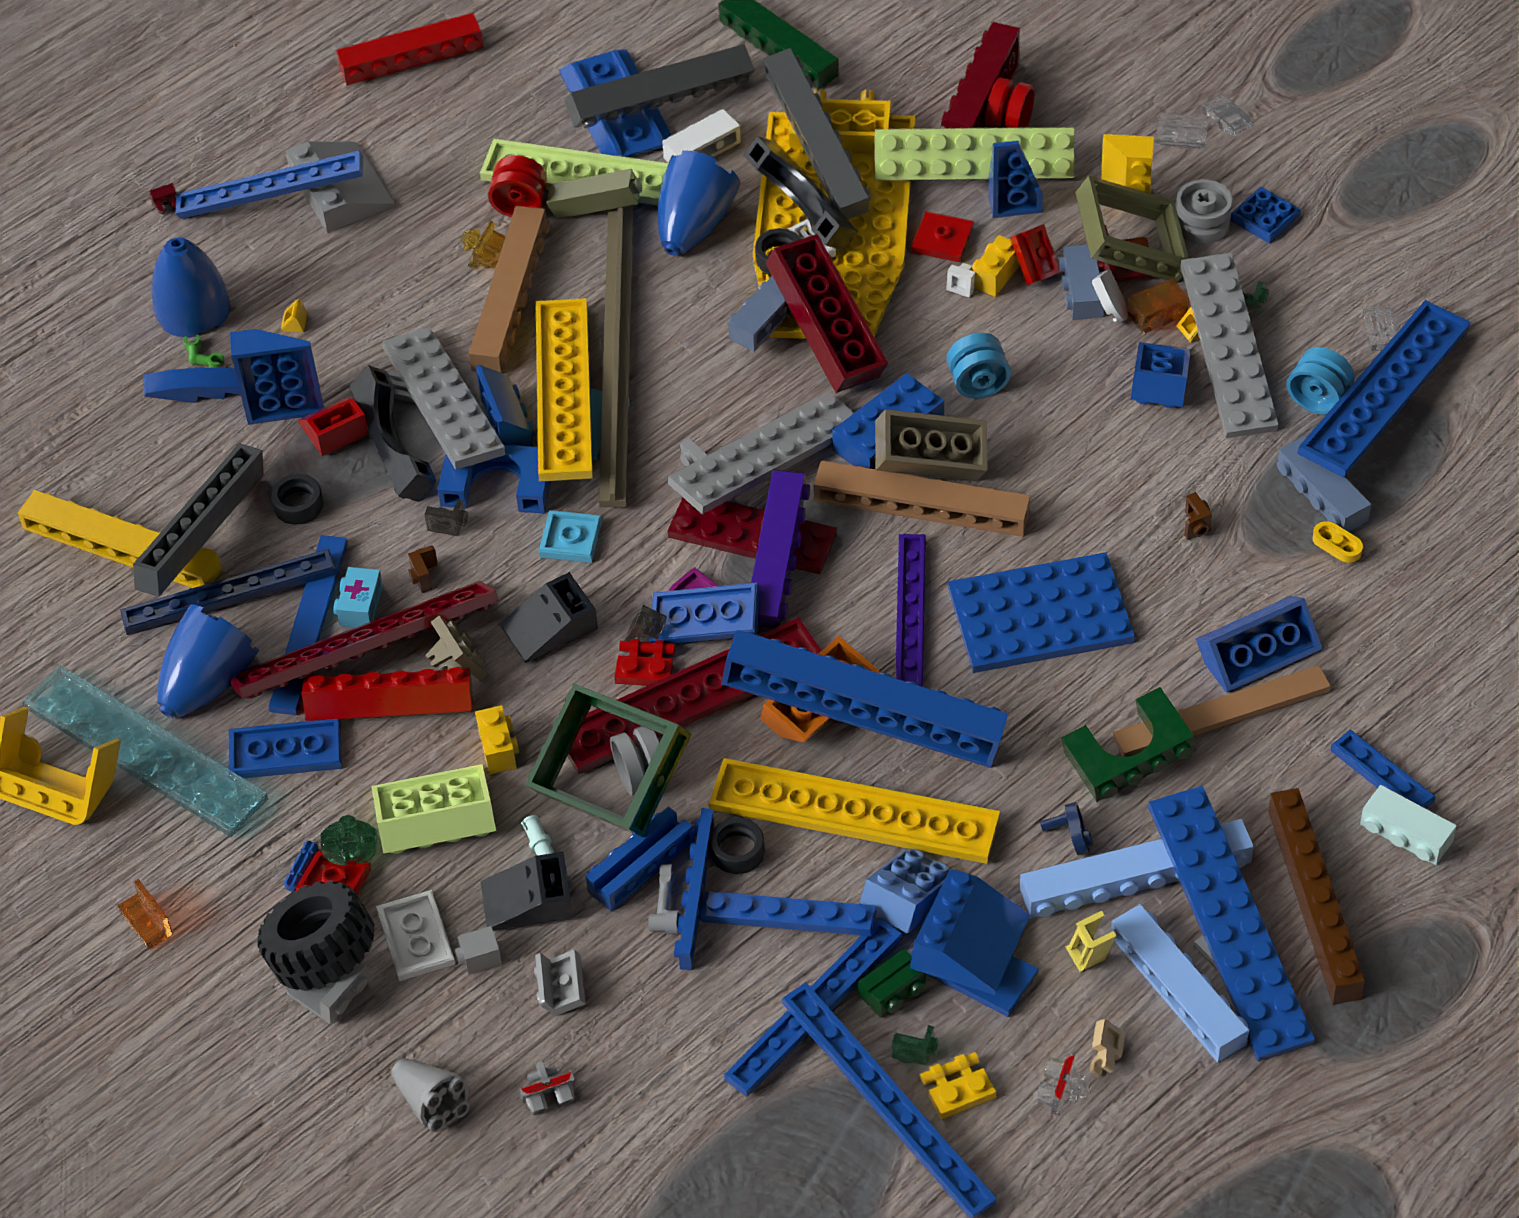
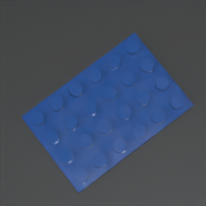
[948,552,1135,673]

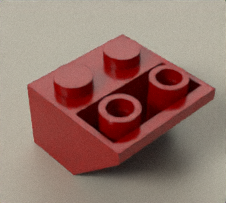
[298,398,369,457]

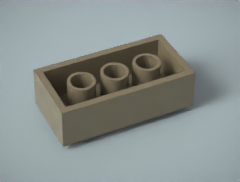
[875,409,987,481]

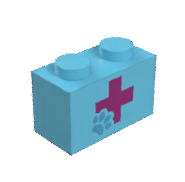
[334,567,383,628]

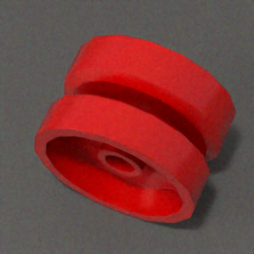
[985,77,1035,128]
[488,155,547,218]

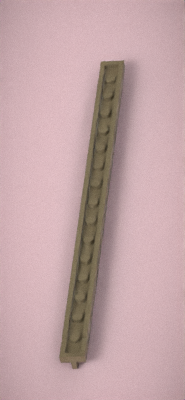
[599,205,633,507]

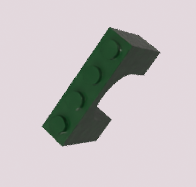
[1061,687,1196,802]

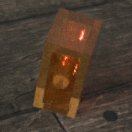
[1128,278,1189,334]

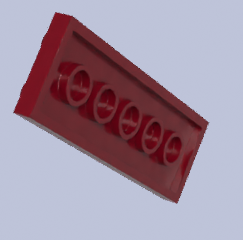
[667,497,837,574]

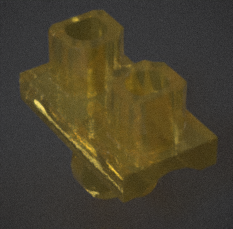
[461,220,506,269]

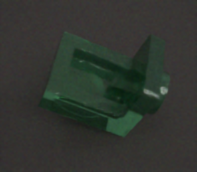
[1242,281,1269,308]
[892,1025,939,1066]

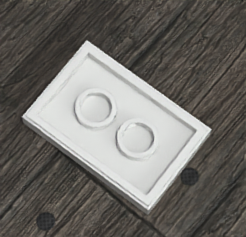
[376,890,456,981]

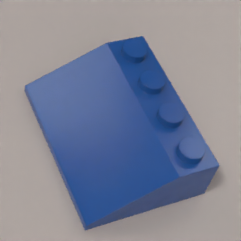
[230,329,324,425]
[910,868,1030,995]

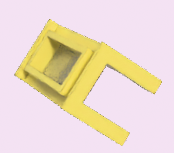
[1065,911,1117,972]

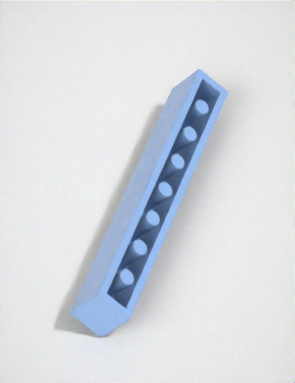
[1020,819,1253,918]

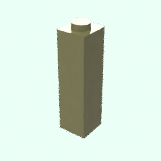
[546,169,642,219]

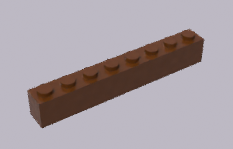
[1268,788,1365,1005]

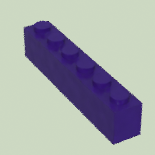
[751,470,810,628]

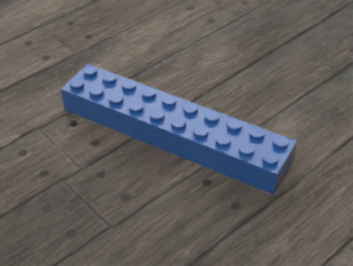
[721,629,1008,768]

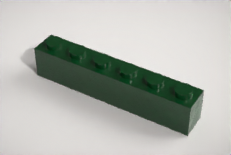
[718,0,839,90]

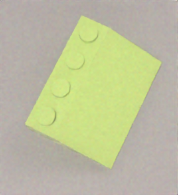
[371,764,496,854]

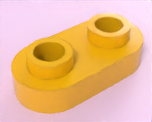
[1312,521,1363,563]

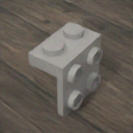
[286,963,368,1024]

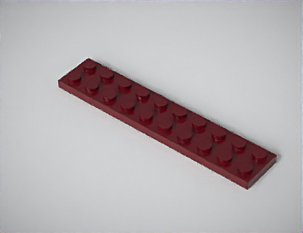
[230,580,499,699]
[567,617,822,775]

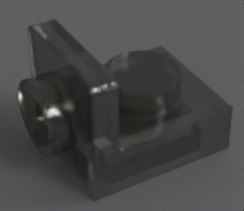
[424,500,468,536]
[624,605,667,641]

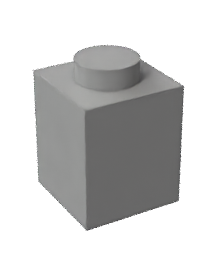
[455,926,502,975]

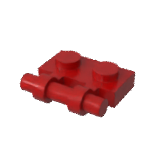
[614,638,675,686]

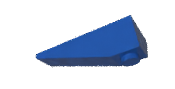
[988,141,1043,218]

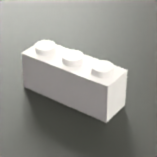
[662,109,741,163]

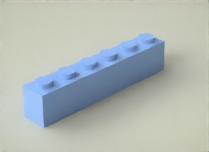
[1111,904,1249,1063]

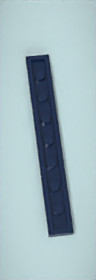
[120,549,336,635]

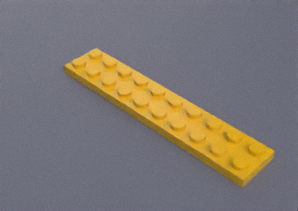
[536,298,593,482]
[709,758,1000,864]

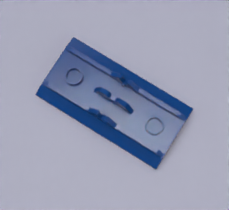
[559,49,672,158]

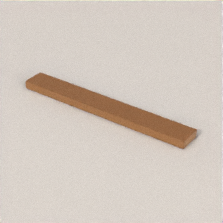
[1113,665,1331,757]

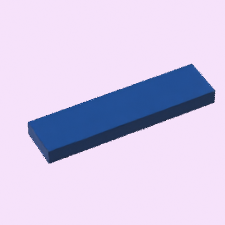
[1330,729,1436,809]

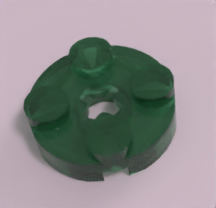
[320,815,378,865]

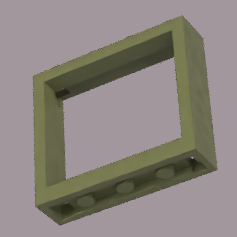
[1076,175,1189,283]

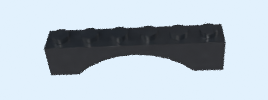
[743,136,858,251]
[349,365,437,502]

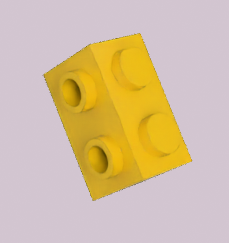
[972,235,1020,297]
[475,705,519,775]

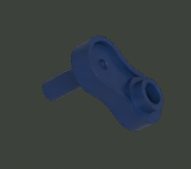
[1040,802,1093,856]

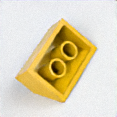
[1101,134,1154,194]

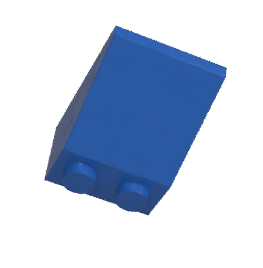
[1130,342,1190,408]

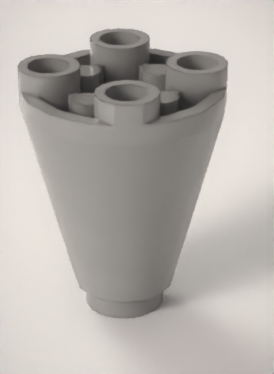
[392,1058,469,1132]

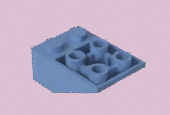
[859,848,950,934]

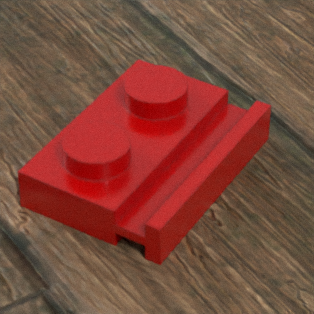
[1010,224,1060,285]

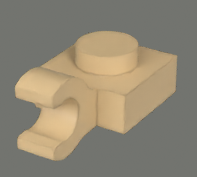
[1090,1019,1126,1077]

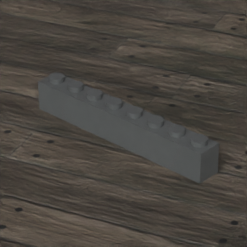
[564,44,755,128]
[763,48,872,220]
[133,443,264,597]

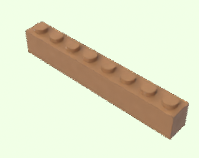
[468,206,550,373]
[813,461,1030,537]

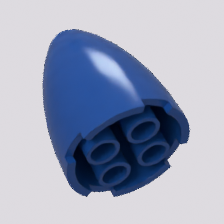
[658,151,741,256]
[152,237,231,337]
[157,604,259,719]

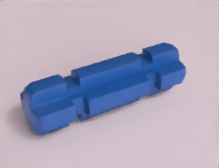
[284,841,319,893]

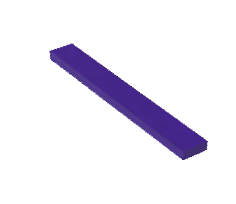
[895,534,926,687]

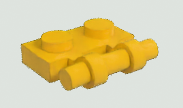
[920,1052,996,1120]

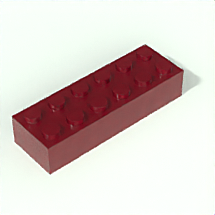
[941,21,1020,128]
[765,234,888,393]

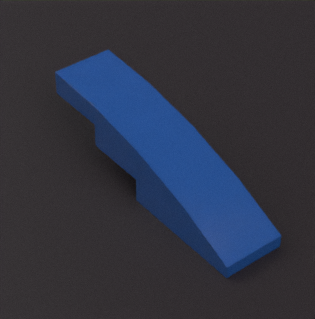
[144,368,240,403]

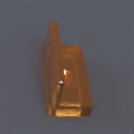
[117,879,173,950]

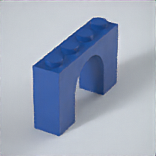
[437,445,551,514]

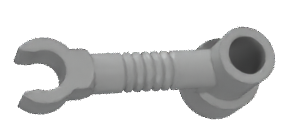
[648,864,680,934]

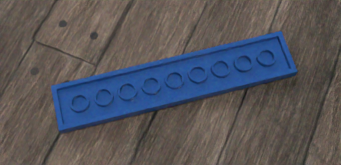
[1297,300,1471,478]
[1148,785,1315,1062]

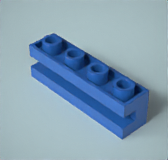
[585,806,694,912]

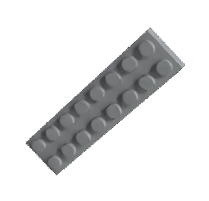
[1181,253,1279,438]
[382,327,505,470]
[668,391,854,514]

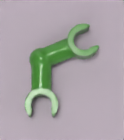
[184,334,224,368]

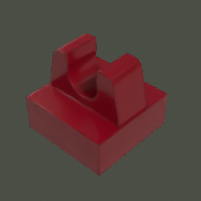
[149,183,176,214]

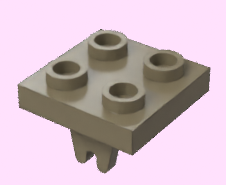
[426,616,489,681]

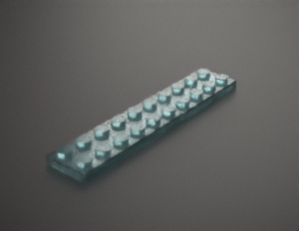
[22,665,268,837]

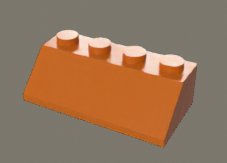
[760,636,880,743]

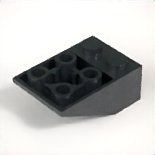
[500,572,598,663]
[481,851,573,931]

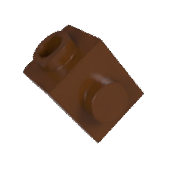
[1184,492,1212,540]
[408,545,438,593]

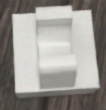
[946,263,975,298]

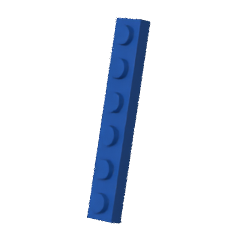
[674,808,714,970]
[699,891,876,936]

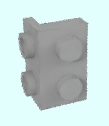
[534,949,585,1016]

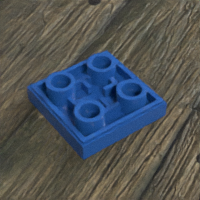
[1230,186,1301,244]

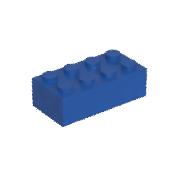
[832,373,944,470]

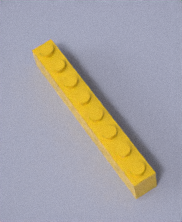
[18,490,222,588]

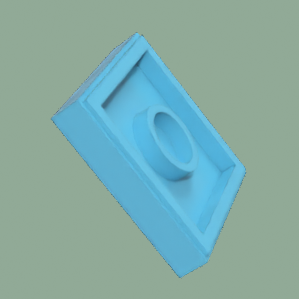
[539,510,602,563]

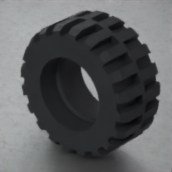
[257,881,375,991]

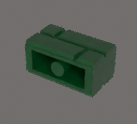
[858,949,927,1017]

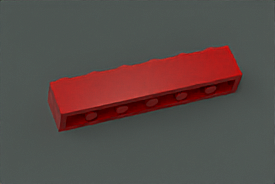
[336,12,484,86]
[302,667,473,721]

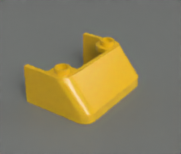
[0,706,121,825]

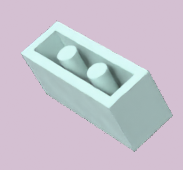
[1360,785,1457,865]

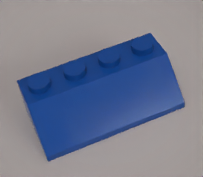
[1196,596,1323,692]

